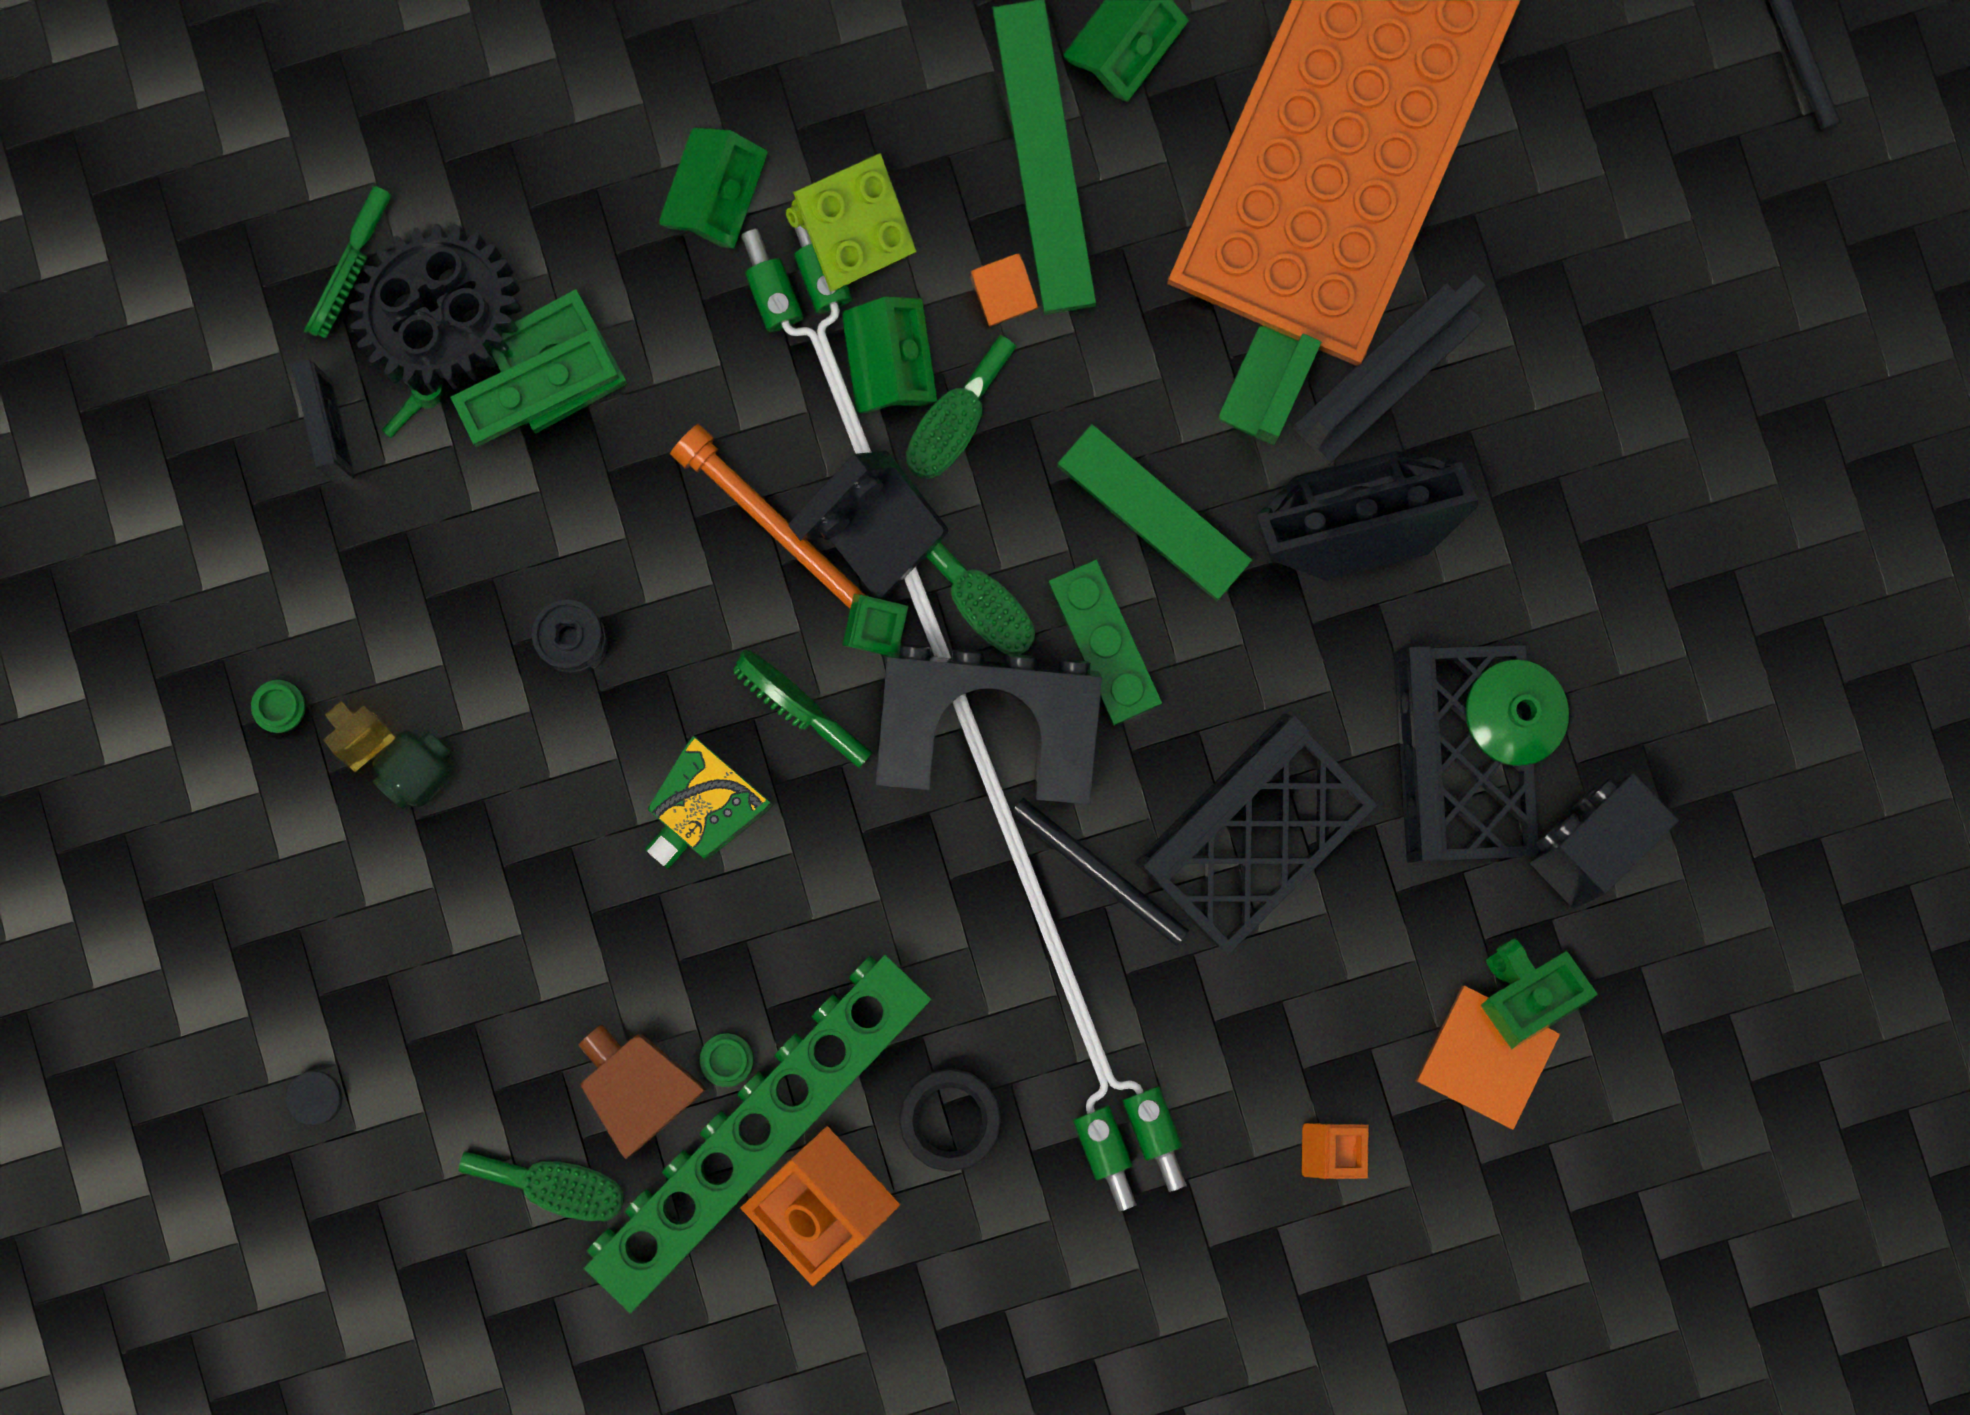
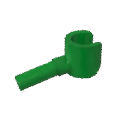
[381,379,443,438]

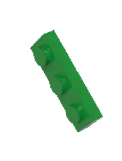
[450,327,619,447]
[1048,559,1162,727]

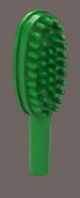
[303,186,392,338]
[906,335,1017,479]
[926,542,1035,654]
[733,650,873,769]
[458,1151,624,1221]

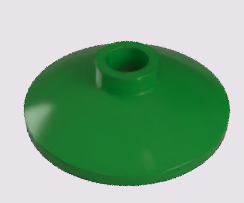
[1465,660,1569,766]

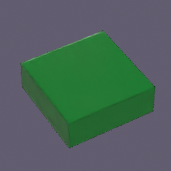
[842,594,908,656]

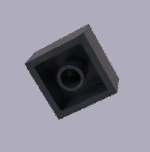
[1530,773,1679,909]

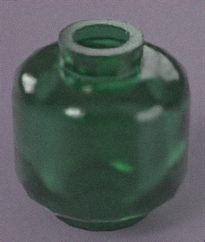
[372,730,452,809]

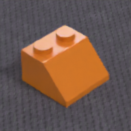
[740,1126,900,1287]

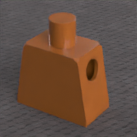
[578,1024,708,1159]

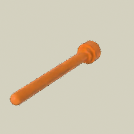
[670,424,866,609]

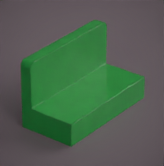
[1064,0,1189,102]
[659,128,768,249]
[842,296,937,413]
[1219,326,1322,445]

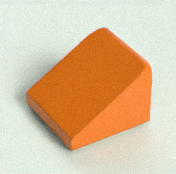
[971,253,1038,327]
[1302,1123,1369,1179]

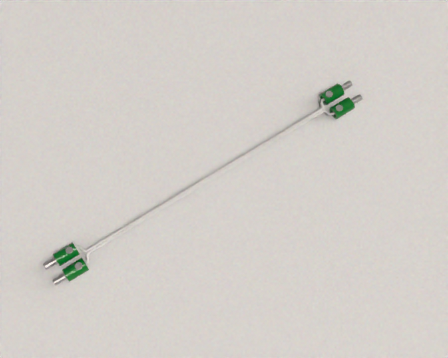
[742,227,1186,1211]

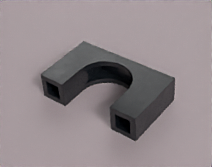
[876,644,1102,804]

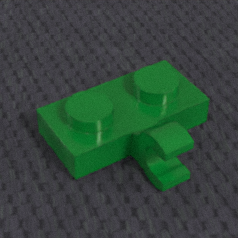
[1481,938,1598,1050]

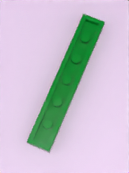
[993,0,1096,315]

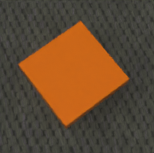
[1415,986,1560,1130]

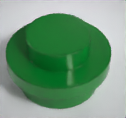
[251,680,305,733]
[700,1033,754,1087]

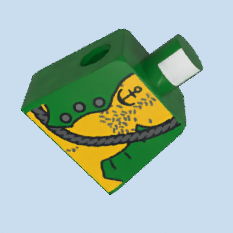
[645,736,773,870]

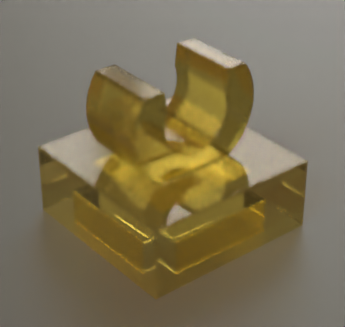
[323,701,396,772]

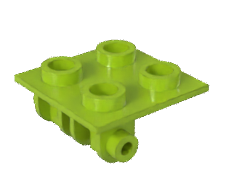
[786,153,916,291]

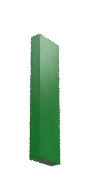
[1057,424,1252,602]

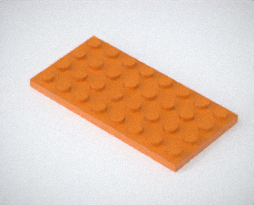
[1167,0,1520,366]

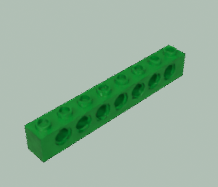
[584,955,932,1314]

